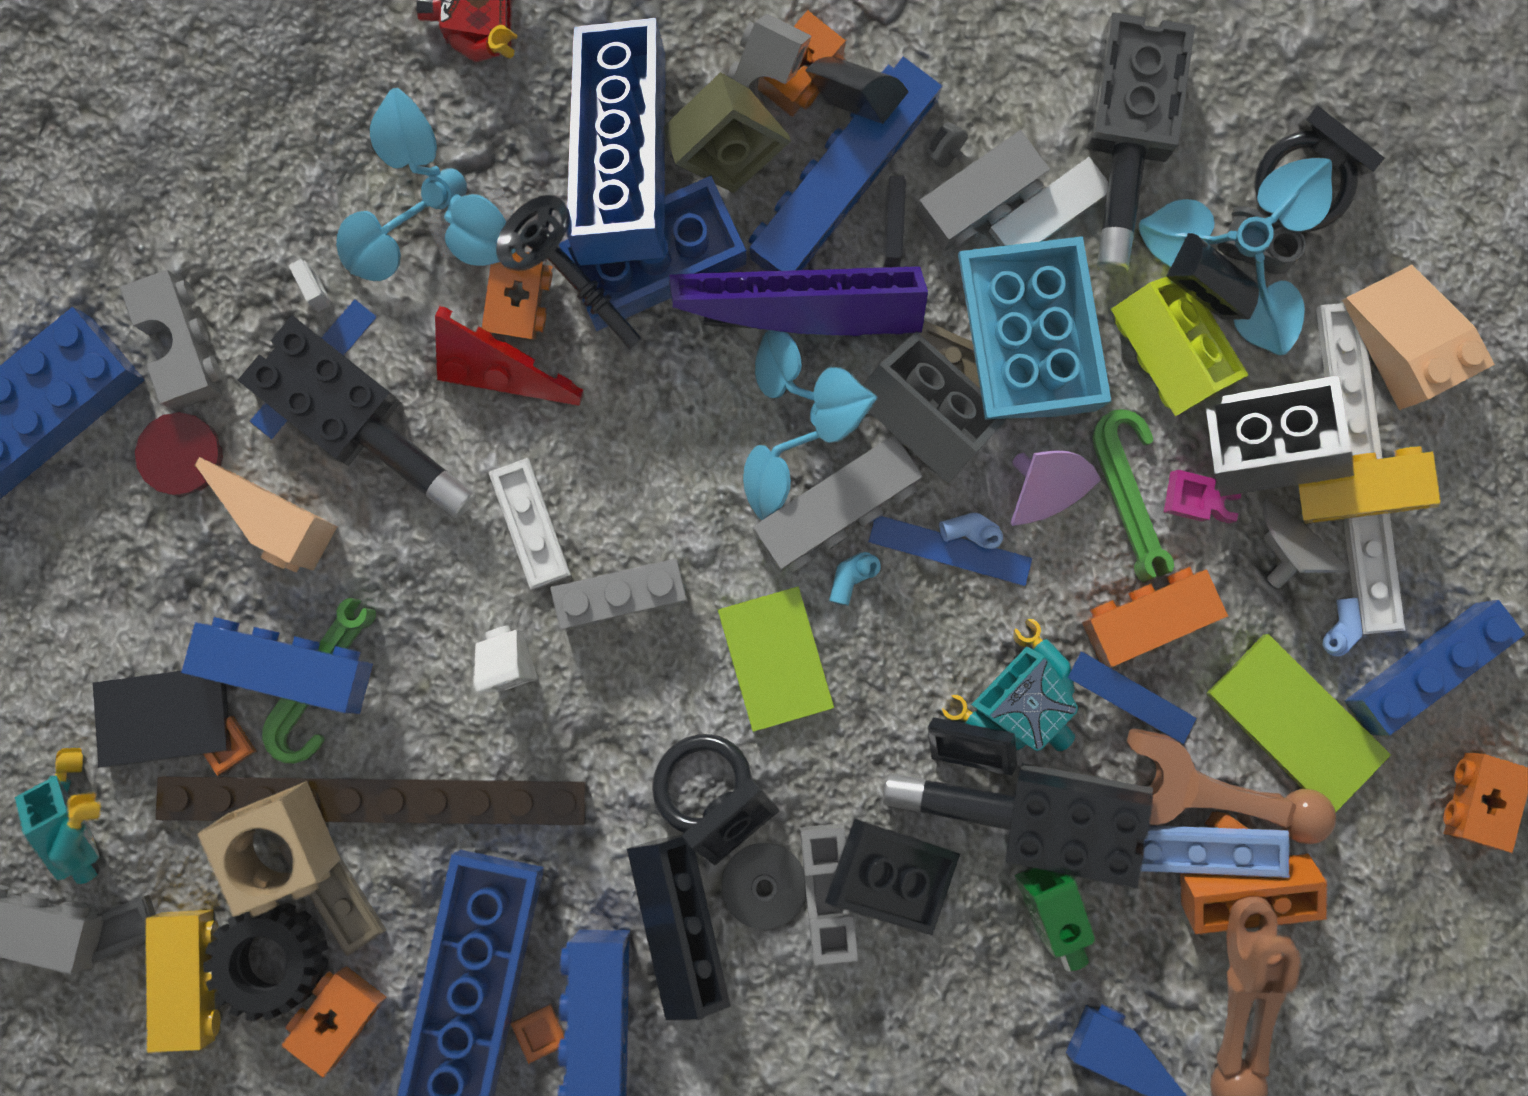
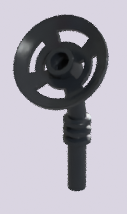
[496,195,642,350]

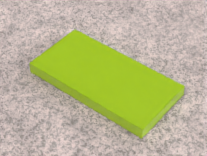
[1206,634,1391,812]

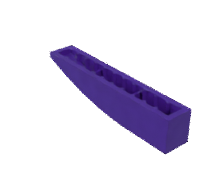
[669,266,928,336]

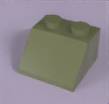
[663,72,791,193]

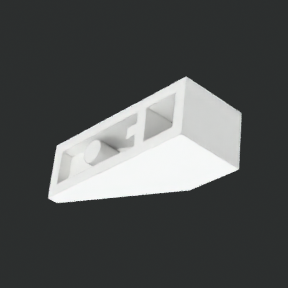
[474,625,538,693]

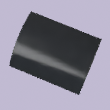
[805,56,908,124]
[1166,233,1259,320]

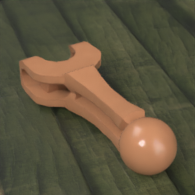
[1127,729,1336,844]
[1210,897,1301,1096]

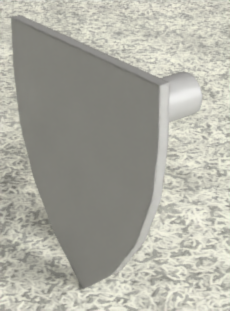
[1263,499,1348,588]

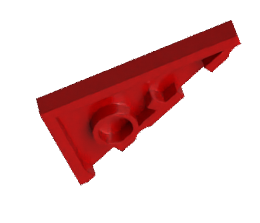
[435,306,584,406]

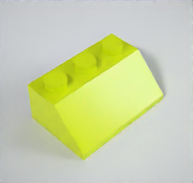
[1111,277,1249,416]

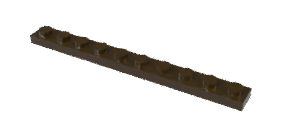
[155,776,587,825]

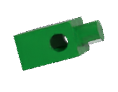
[1014,868,1095,971]

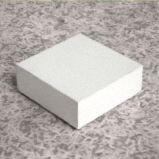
[288,259,331,312]

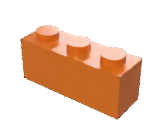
[1082,567,1228,667]
[1180,853,1327,934]

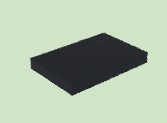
[93,671,231,768]
[825,818,960,936]

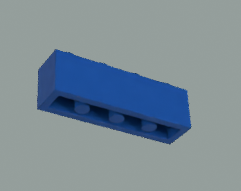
[1344,600,1526,736]
[181,617,373,714]

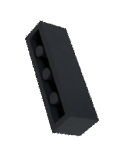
[626,835,731,1021]

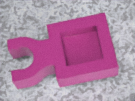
[1164,470,1242,523]

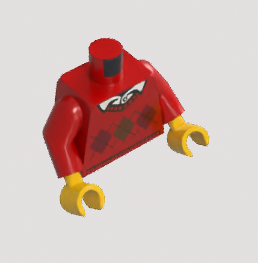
[416,0,518,62]

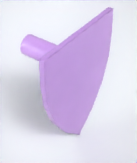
[1010,451,1101,526]

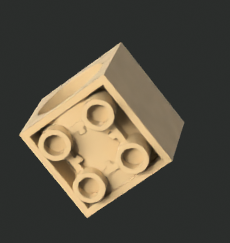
[197,781,341,917]

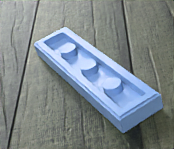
[1141,825,1289,878]

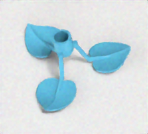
[336,88,516,281]
[1139,158,1332,356]
[743,330,877,520]

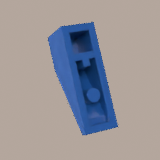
[1066,1004,1187,1096]

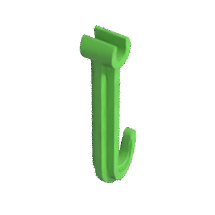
[1092,409,1174,582]
[262,598,376,763]

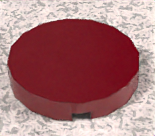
[135,412,223,497]

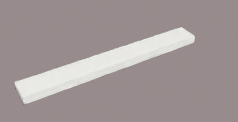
[1316,303,1405,635]

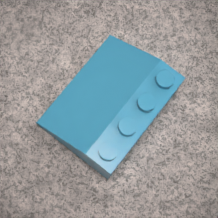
[958,236,1111,420]

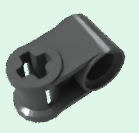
[1217,206,1306,274]

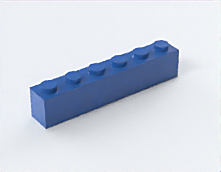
[748,56,942,271]

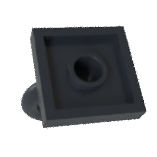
[1254,105,1385,232]
[652,734,780,866]

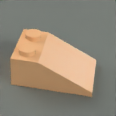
[1342,265,1495,410]
[195,457,338,573]

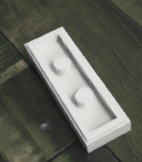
[989,157,1109,246]
[488,458,572,591]

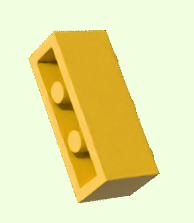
[1298,446,1441,524]
[146,910,221,1053]

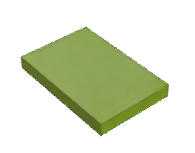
[717,586,834,732]

